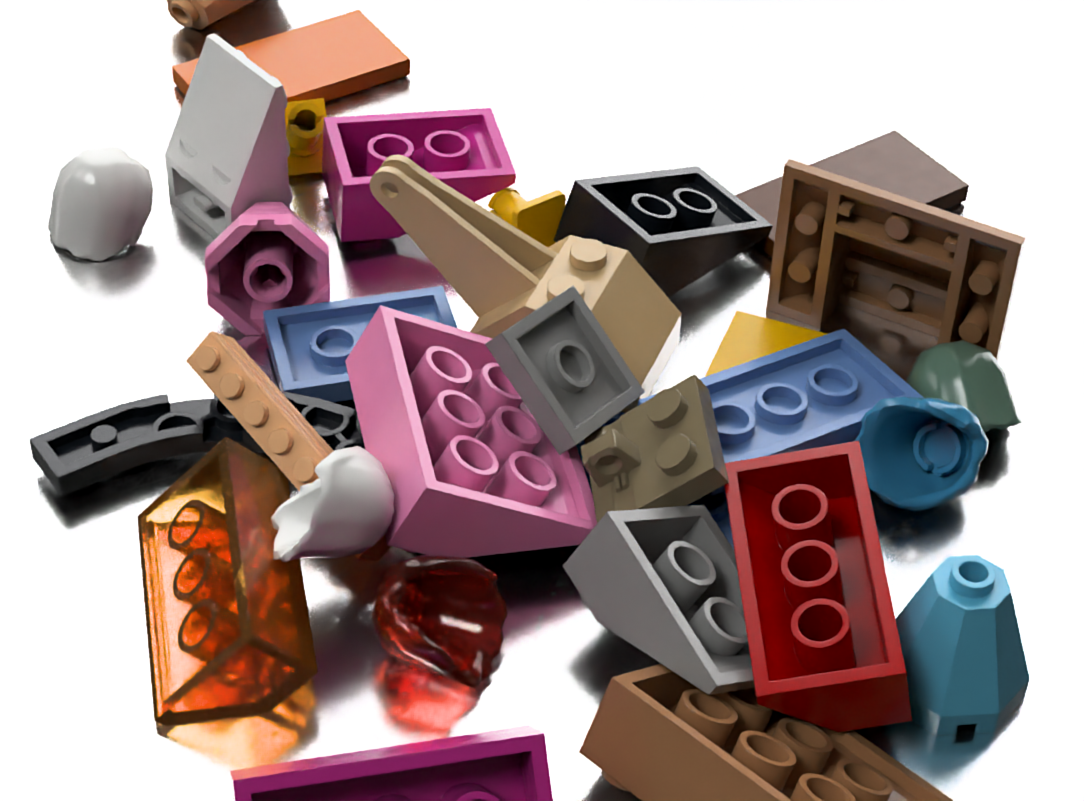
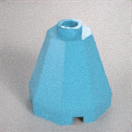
[896,555,1030,735]

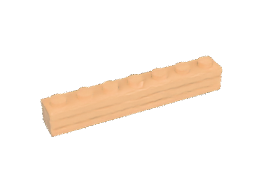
[186,331,392,562]

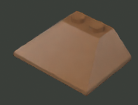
[766,159,1026,361]

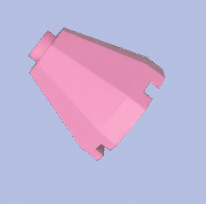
[205,202,330,336]

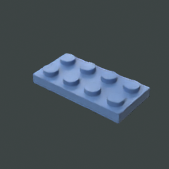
[638,328,924,496]

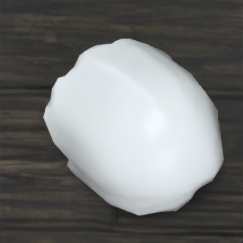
[48,146,154,262]
[271,446,395,562]

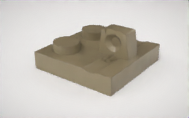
[581,374,729,523]

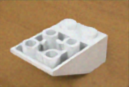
[165,33,293,239]

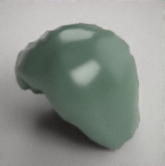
[906,340,1022,433]

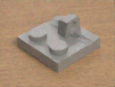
[485,285,645,455]

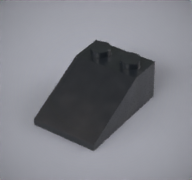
[554,166,773,297]

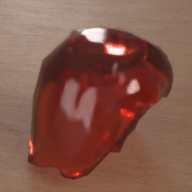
[371,555,508,688]

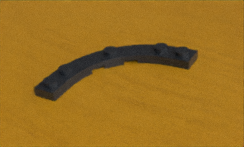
[29,391,365,496]

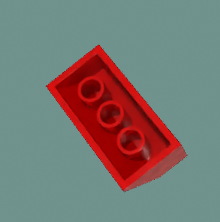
[725,441,912,732]

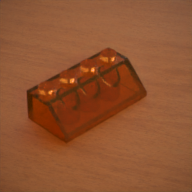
[137,437,318,726]

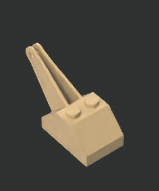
[370,155,682,412]

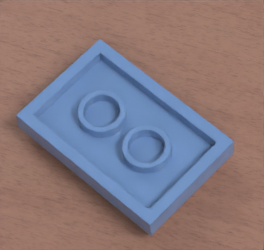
[263,286,458,402]

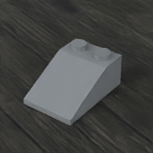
[563,505,755,695]

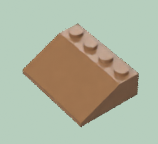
[579,664,954,801]

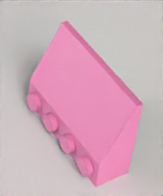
[345,305,597,560]

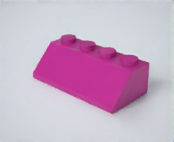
[230,725,553,801]

